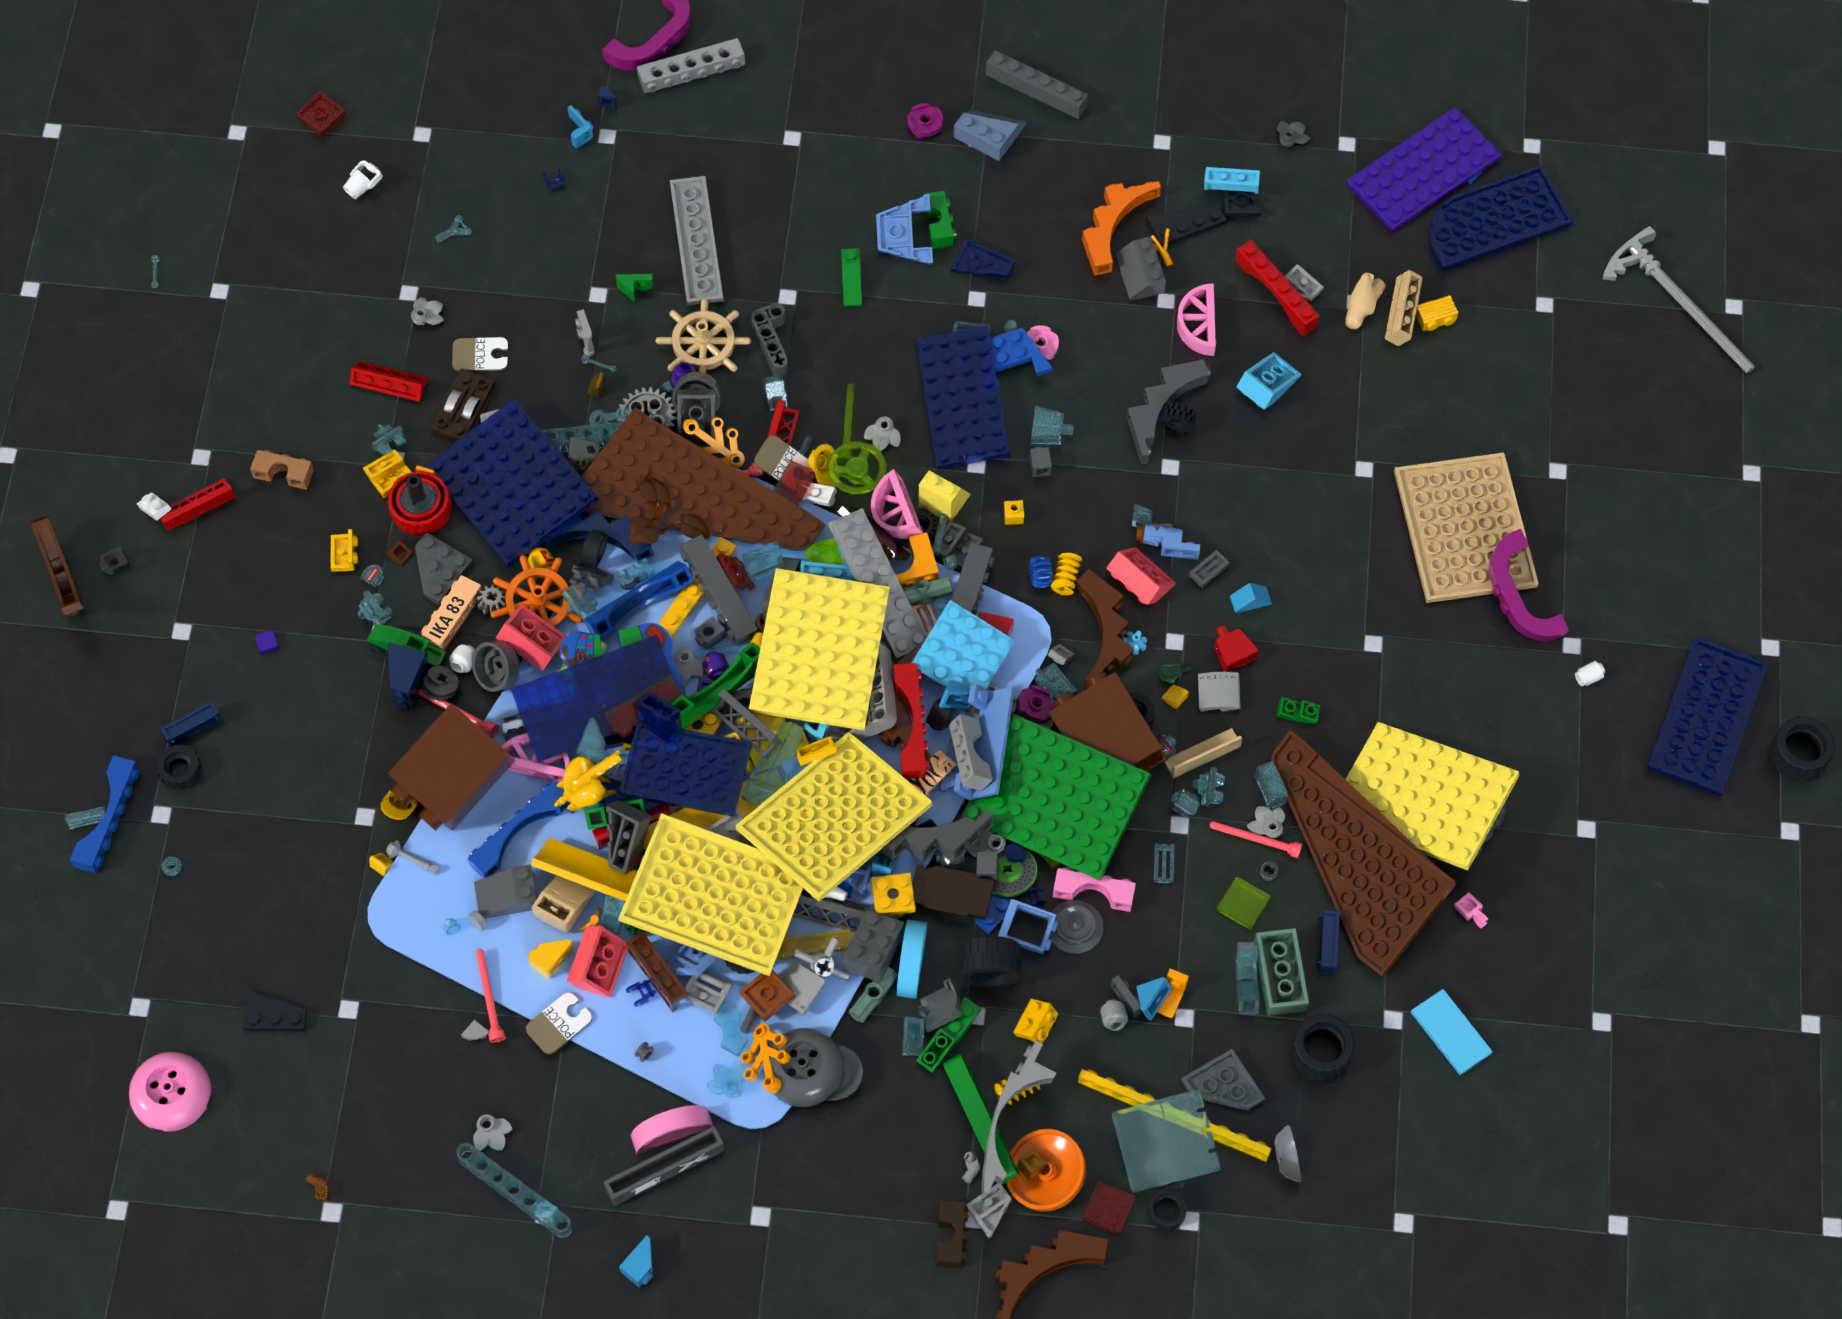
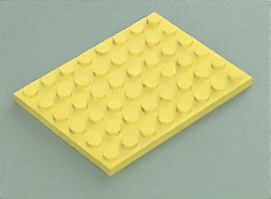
[749,568,890,731]
[1346,722,1520,870]
[736,732,932,901]
[618,813,803,976]

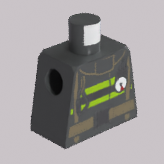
[566,437,600,471]

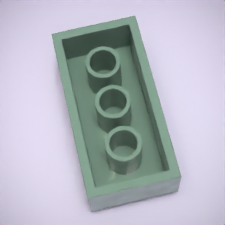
[1254,928,1309,1016]

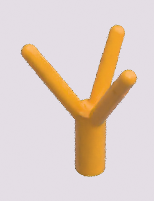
[1151,228,1173,267]
[579,908,602,931]

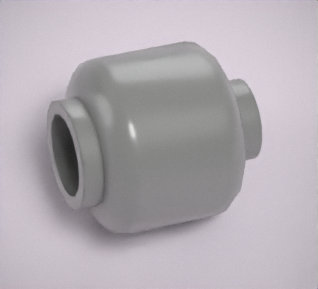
[1100,1000,1128,1031]

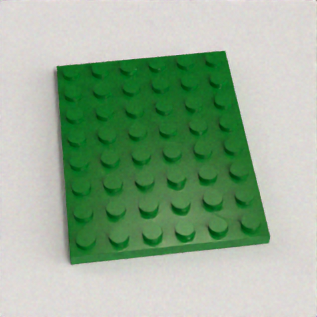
[961,713,1151,881]

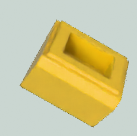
[370,853,394,877]

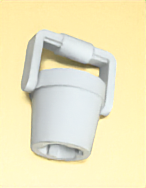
[343,160,383,199]

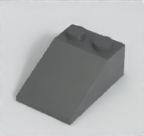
[474,864,537,919]

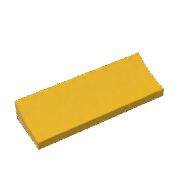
[531,837,638,901]

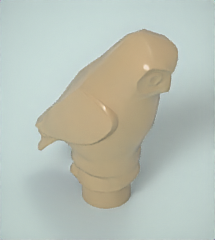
[1345,273,1386,330]

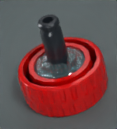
[388,471,452,536]

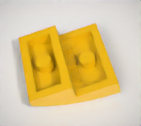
[363,449,411,498]

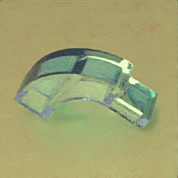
[1235,942,1259,1014]

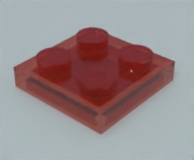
[295,91,346,137]
[1082,1180,1136,1235]

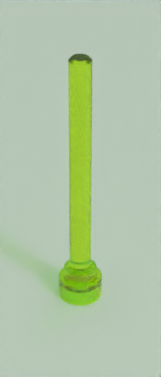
[838,384,855,465]

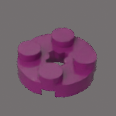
[907,103,943,138]
[1016,686,1055,724]

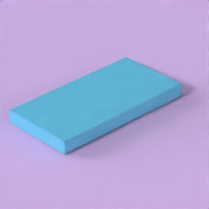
[1410,989,1493,1075]

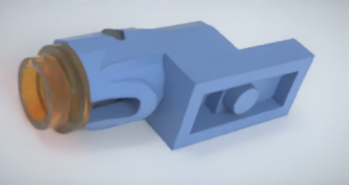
[1136,523,1200,560]

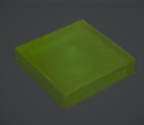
[1216,876,1271,930]

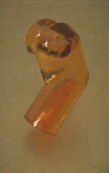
[306,1173,329,1200]

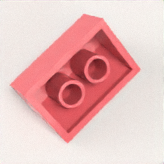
[1106,547,1176,605]
[496,604,566,672]
[567,926,627,998]

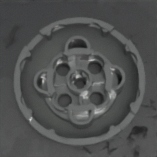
[763,1028,844,1107]

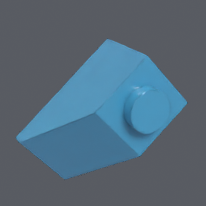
[619,1235,653,1287]

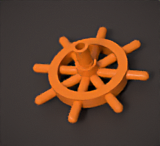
[491,555,586,628]

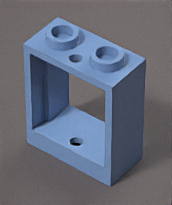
[998,899,1059,955]

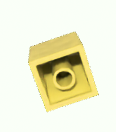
[919,471,970,522]

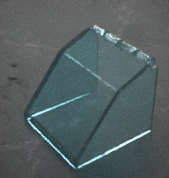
[1111,1089,1221,1193]

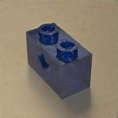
[637,691,680,736]

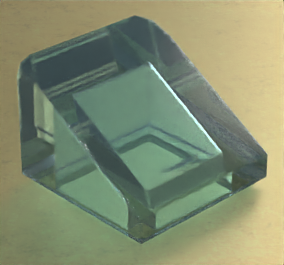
[1132,504,1153,528]

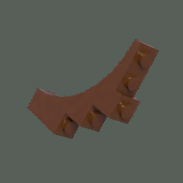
[30,515,84,616]
[1076,569,1134,689]
[879,644,931,759]
[995,1230,1108,1319]

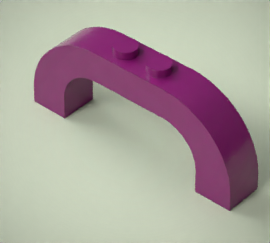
[602,0,691,70]
[1489,529,1569,641]

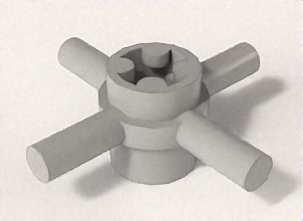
[794,937,850,980]

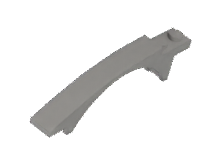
[981,1041,1056,1198]

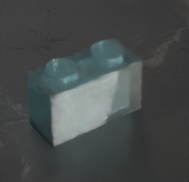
[1254,761,1288,809]

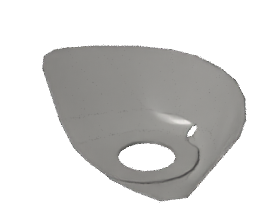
[1274,1125,1301,1182]

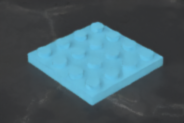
[911,600,1015,689]

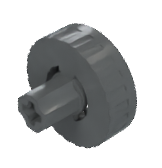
[672,372,721,412]
[472,640,521,692]

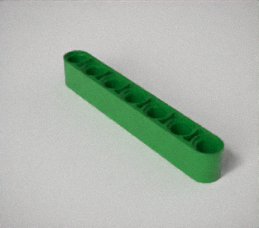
[943,1053,1020,1185]

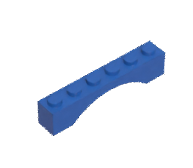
[583,561,695,640]
[70,755,140,873]
[468,780,571,878]

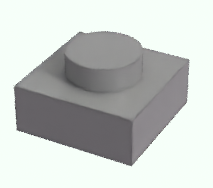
[1048,644,1075,665]

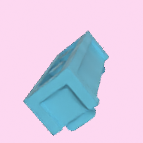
[1204,167,1260,194]
[800,561,855,581]

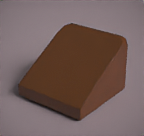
[384,539,413,566]

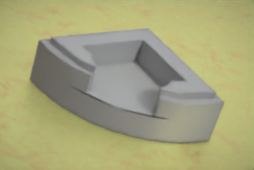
[461,1020,489,1041]

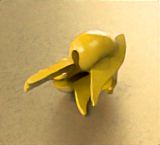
[554,750,622,811]

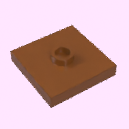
[739,970,795,1022]

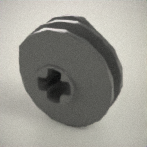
[422,666,459,701]

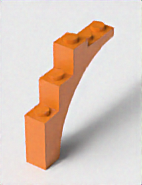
[1082,181,1161,276]

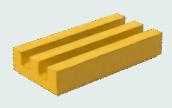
[795,736,837,766]

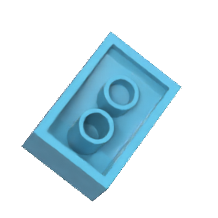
[1237,352,1302,410]

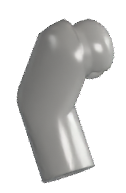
[962,1152,980,1184]

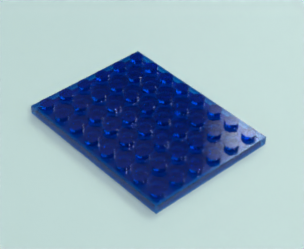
[425,398,599,568]

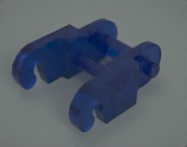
[543,167,565,191]
[1024,886,1046,908]
[626,980,656,1007]

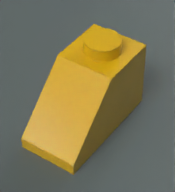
[528,939,574,979]

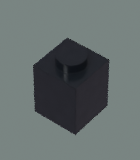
[925,698,956,731]

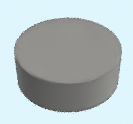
[468,911,487,931]

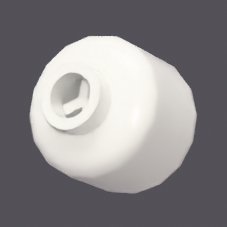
[449,645,475,673]

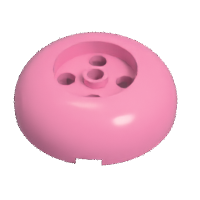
[129,1052,212,1132]

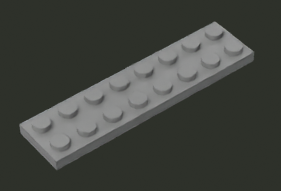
[670,176,723,306]
[828,508,927,660]

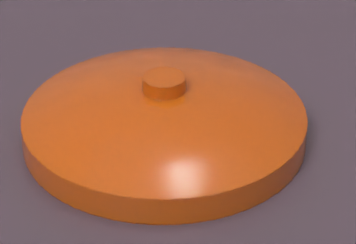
[1006,1129,1086,1211]

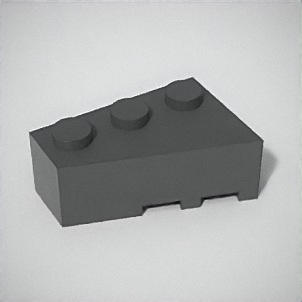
[606,800,651,874]

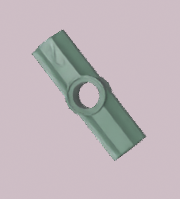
[903,576,953,605]
[849,967,898,1023]

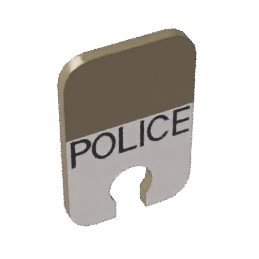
[452,337,508,372]
[754,435,812,492]
[526,993,592,1054]

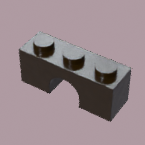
[936,1201,969,1268]

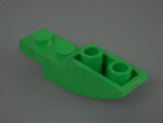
[367,624,446,667]
[916,997,982,1073]

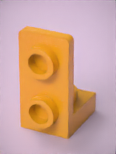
[1157,969,1189,1019]

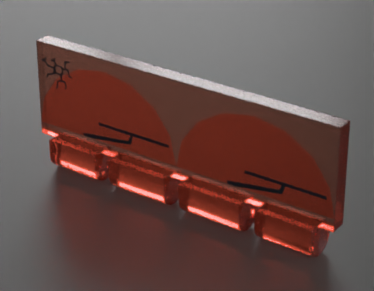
[773,460,815,506]
[603,675,682,739]

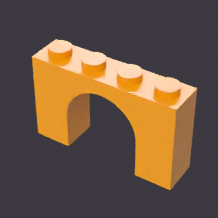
[895,533,939,589]

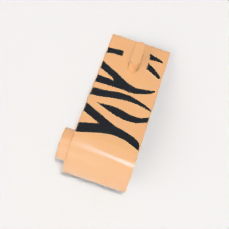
[906,750,957,797]

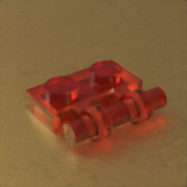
[716,554,755,590]

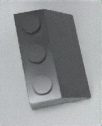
[1115,237,1166,301]

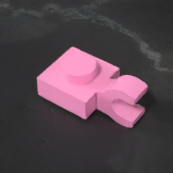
[1454,892,1488,929]

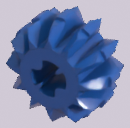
[1029,556,1053,588]

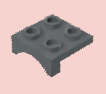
[918,978,963,1032]

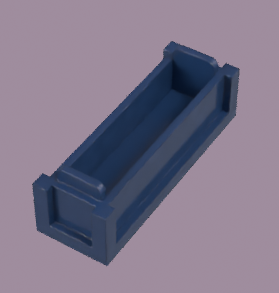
[160,701,222,747]
[1316,910,1340,974]

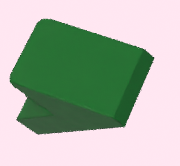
[616,274,653,302]

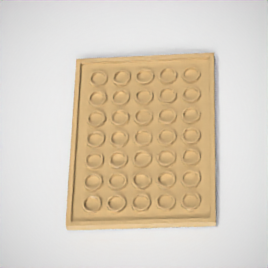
[1394,453,1539,603]

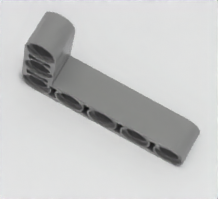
[839,643,897,741]

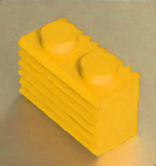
[1416,295,1458,331]

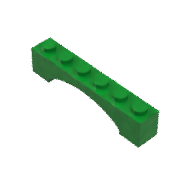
[668,642,760,731]

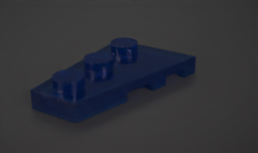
[951,239,1016,278]

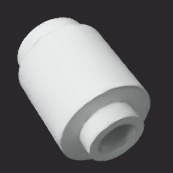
[1575,661,1605,686]

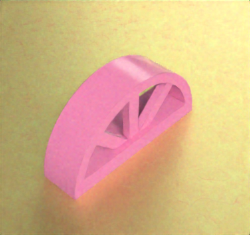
[1177,284,1216,356]
[871,469,923,539]
[501,733,570,783]
[631,1105,713,1155]

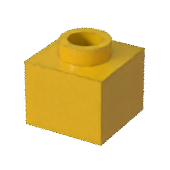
[1004,500,1024,525]

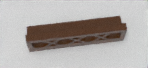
[626,932,688,1012]

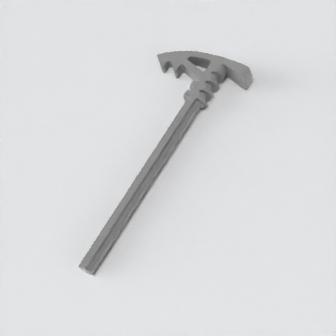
[1603,226,1755,374]

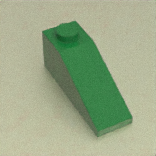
[841,248,862,307]

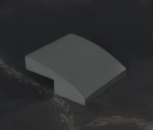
[932,521,984,570]

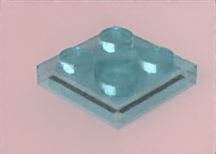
[742,541,786,582]

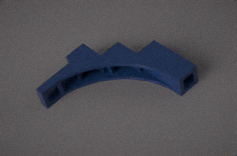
[528,506,654,565]

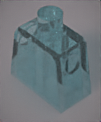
[1031,406,1074,446]

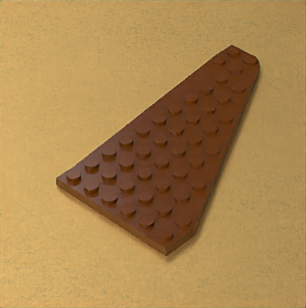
[567,407,826,551]
[1271,730,1457,977]

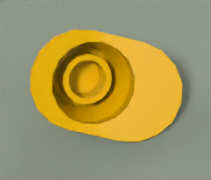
[808,444,839,487]
[380,790,419,820]

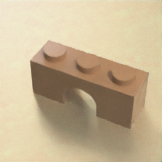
[250,450,314,490]

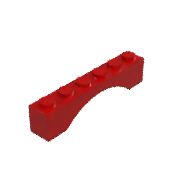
[1235,240,1320,336]
[893,663,929,779]

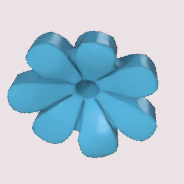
[1123,631,1147,655]

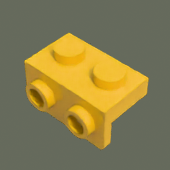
[331,529,358,572]
[1013,999,1058,1044]

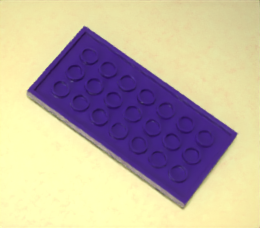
[1346,107,1502,232]

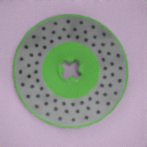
[992,845,1037,897]

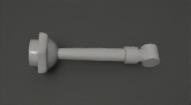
[386,840,439,875]

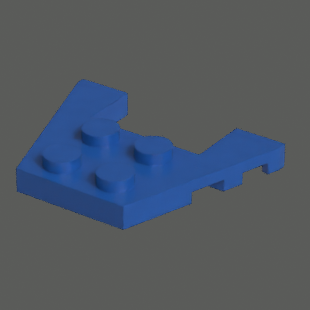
[983,328,1053,393]

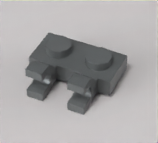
[569,561,614,593]

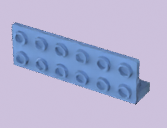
[954,684,1015,800]

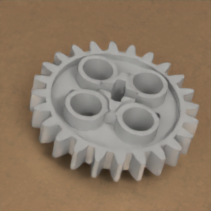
[617,387,677,429]

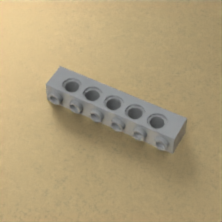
[637,38,745,93]

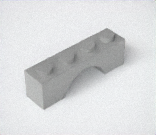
[949,714,993,791]

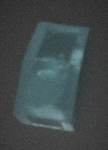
[575,717,607,763]

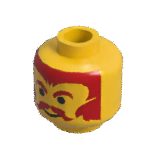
[528,547,555,570]

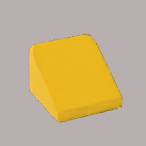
[1161,684,1189,710]

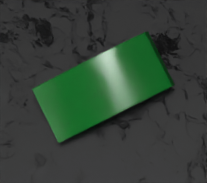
[1276,697,1321,724]

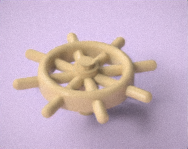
[656,299,751,373]

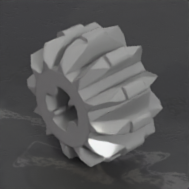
[476,584,506,615]

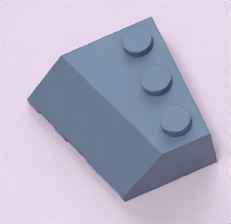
[954,110,1027,161]

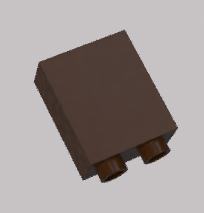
[1049,672,1168,771]
[388,703,516,831]

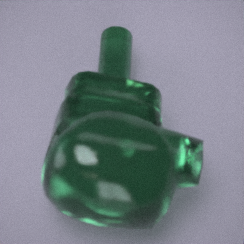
[1159,663,1192,683]

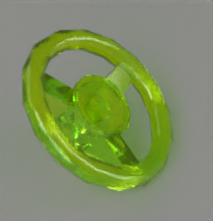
[827,441,887,494]

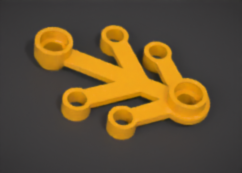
[683,417,745,468]
[741,1023,790,1094]

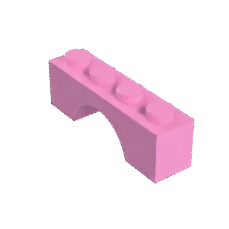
[1053,868,1136,912]

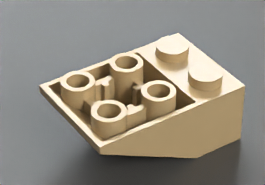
[532,875,596,935]

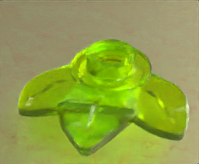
[805,539,842,564]

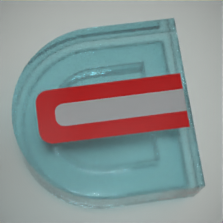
[360,565,384,587]

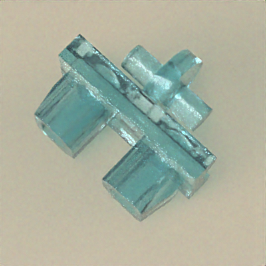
[371,424,406,456]
[562,583,598,619]
[358,590,392,625]
[1192,767,1225,806]
[600,895,625,934]

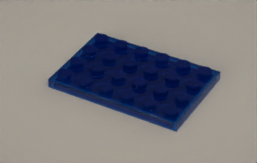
[619,721,753,817]

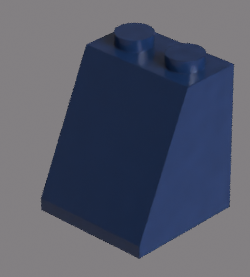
[388,643,430,709]

